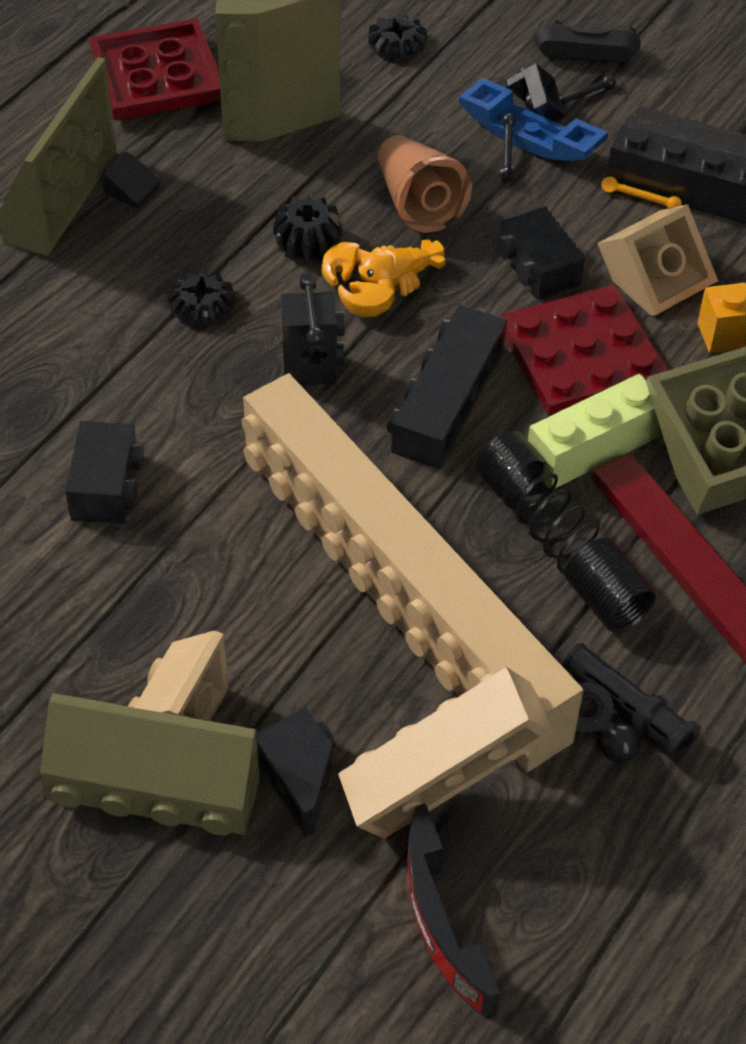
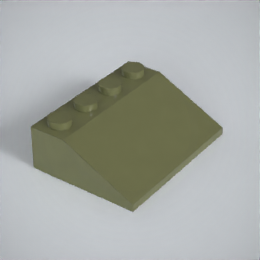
[215,0,340,142]
[0,57,117,256]
[646,347,746,515]

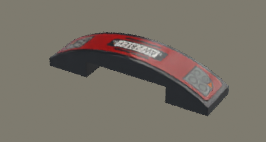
[407,803,500,1018]

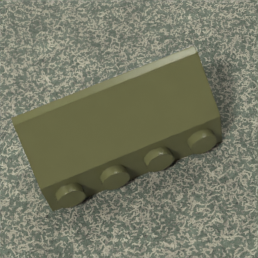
[40,693,260,835]

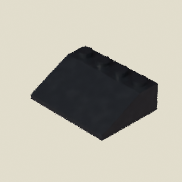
[606,106,746,224]

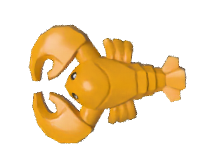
[322,239,445,317]

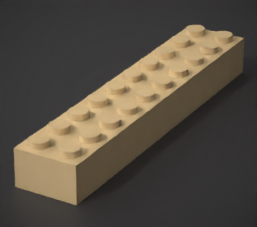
[242,373,584,773]

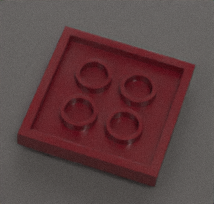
[88,18,221,121]
[499,284,668,417]

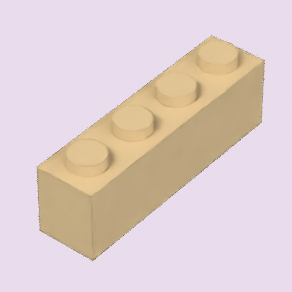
[338,667,554,839]

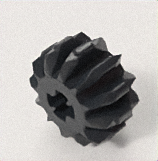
[273,194,343,263]

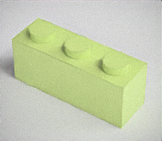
[528,374,661,489]

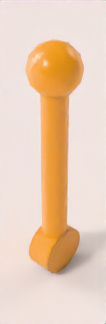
[601,177,682,209]

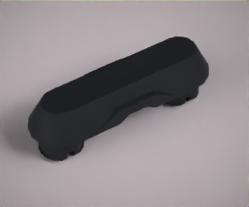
[533,19,641,62]

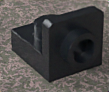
[505,63,566,122]

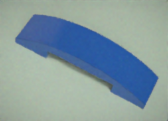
[459,78,608,161]

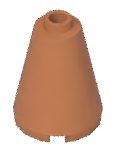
[377,135,473,233]

